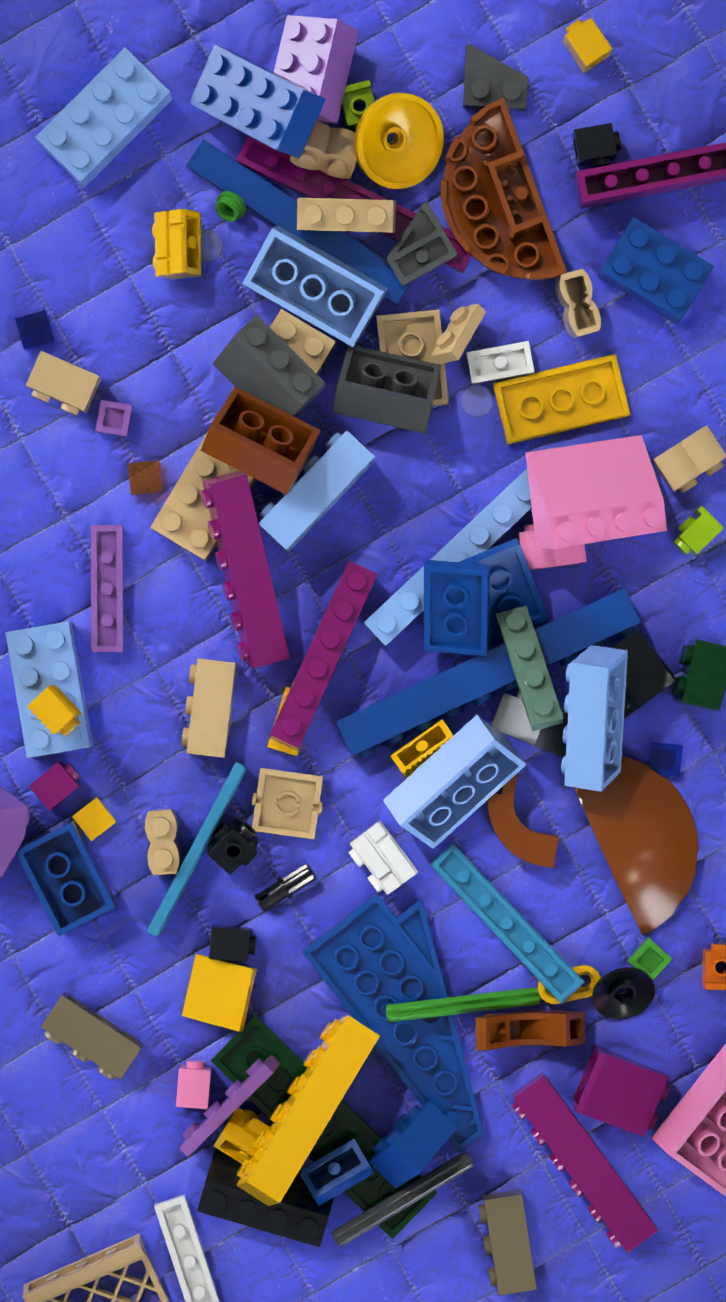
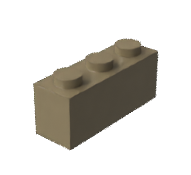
[41,992,144,1080]
[478,1189,537,1296]

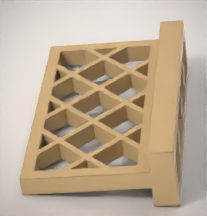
[22,1233,170,1302]

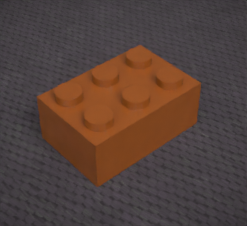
[200,387,321,495]

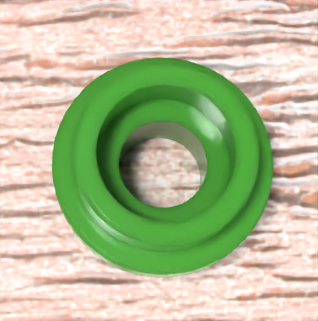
[215,191,246,222]

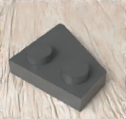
[463,45,528,111]
[386,202,458,287]

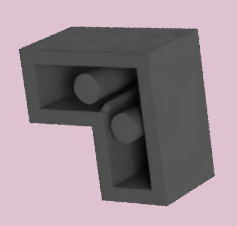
[491,692,568,758]

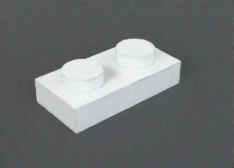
[466,341,534,385]

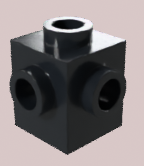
[207,818,258,875]

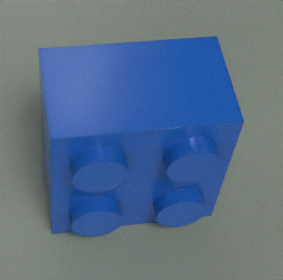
[369,1101,458,1188]

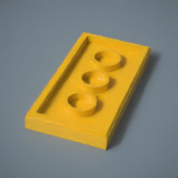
[492,354,631,445]

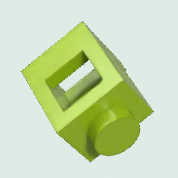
[342,80,375,131]
[673,505,724,556]

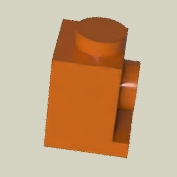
[701,943,726,990]

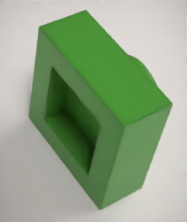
[627,937,672,980]

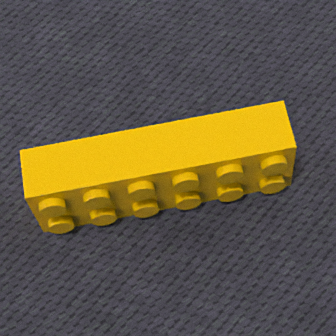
[236,1015,380,1206]

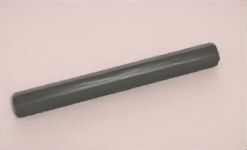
[332,1152,474,1247]

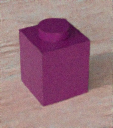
[29,761,82,811]

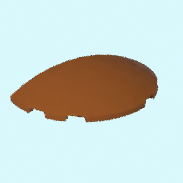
[441,97,567,280]
[574,756,699,935]

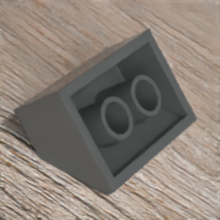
[212,314,326,417]
[332,345,441,434]

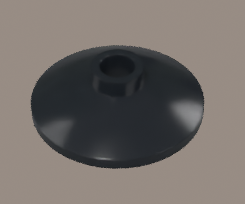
[592,967,655,1019]

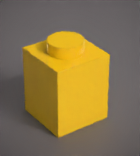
[563,18,612,73]

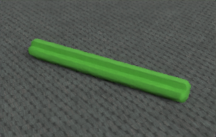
[385,987,540,1022]

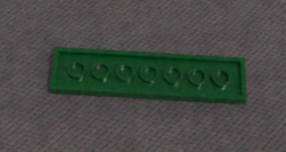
[211,1014,437,1239]

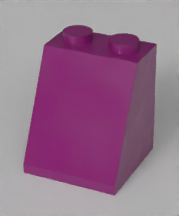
[571,1044,671,1137]

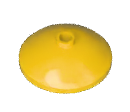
[354,93,444,189]

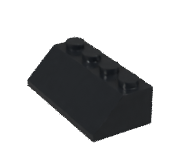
[197,1148,334,1247]

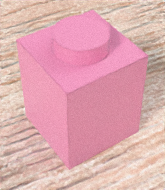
[176,1060,212,1109]

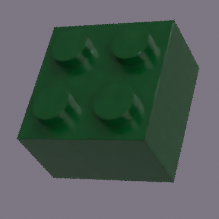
[672,639,726,711]

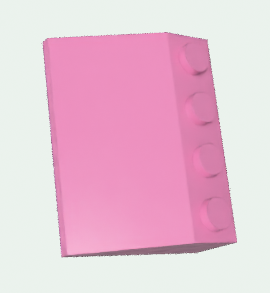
[525,435,667,549]
[651,1044,726,1197]

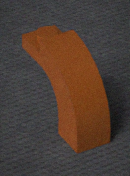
[487,773,559,868]
[475,1010,586,1051]

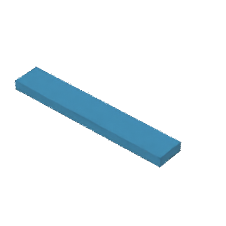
[147,761,248,937]
[430,843,584,1004]

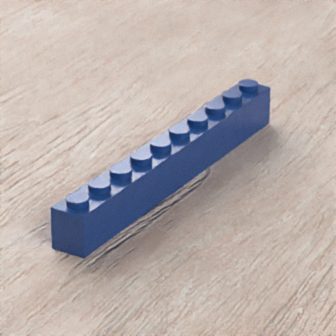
[336,588,641,759]

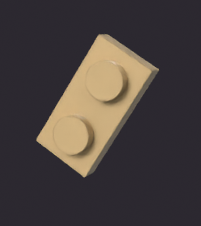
[431,304,486,364]

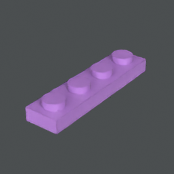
[91,525,124,652]
[179,1054,280,1157]

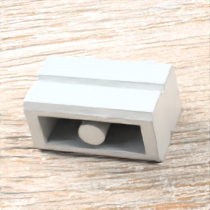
[348,820,418,895]

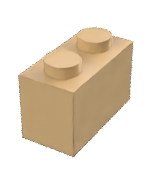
[26,351,102,416]

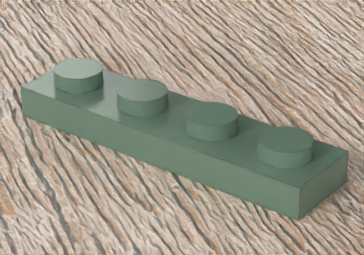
[496,605,563,732]

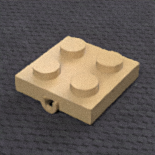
[252,768,323,839]

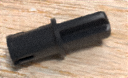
[254,864,316,912]

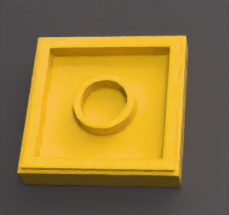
[182,954,257,1032]

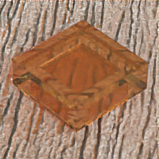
[128,460,163,495]

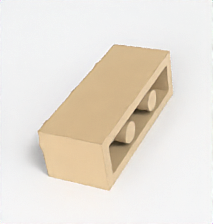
[297,198,396,233]
[182,658,237,758]

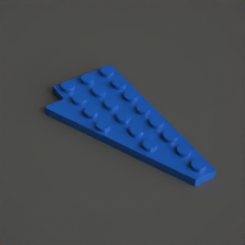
[302,893,484,1153]

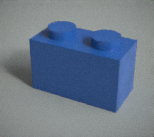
[299,1139,374,1206]

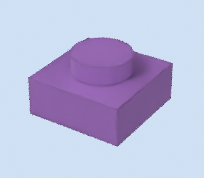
[95,400,133,437]

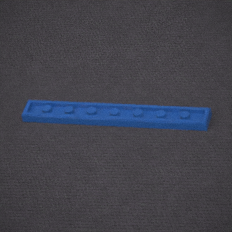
[186,139,412,306]

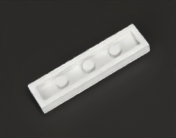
[154,1194,220,1302]

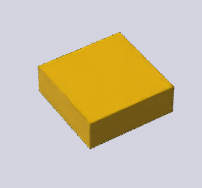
[72,797,117,841]

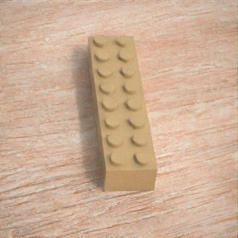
[150,309,336,562]

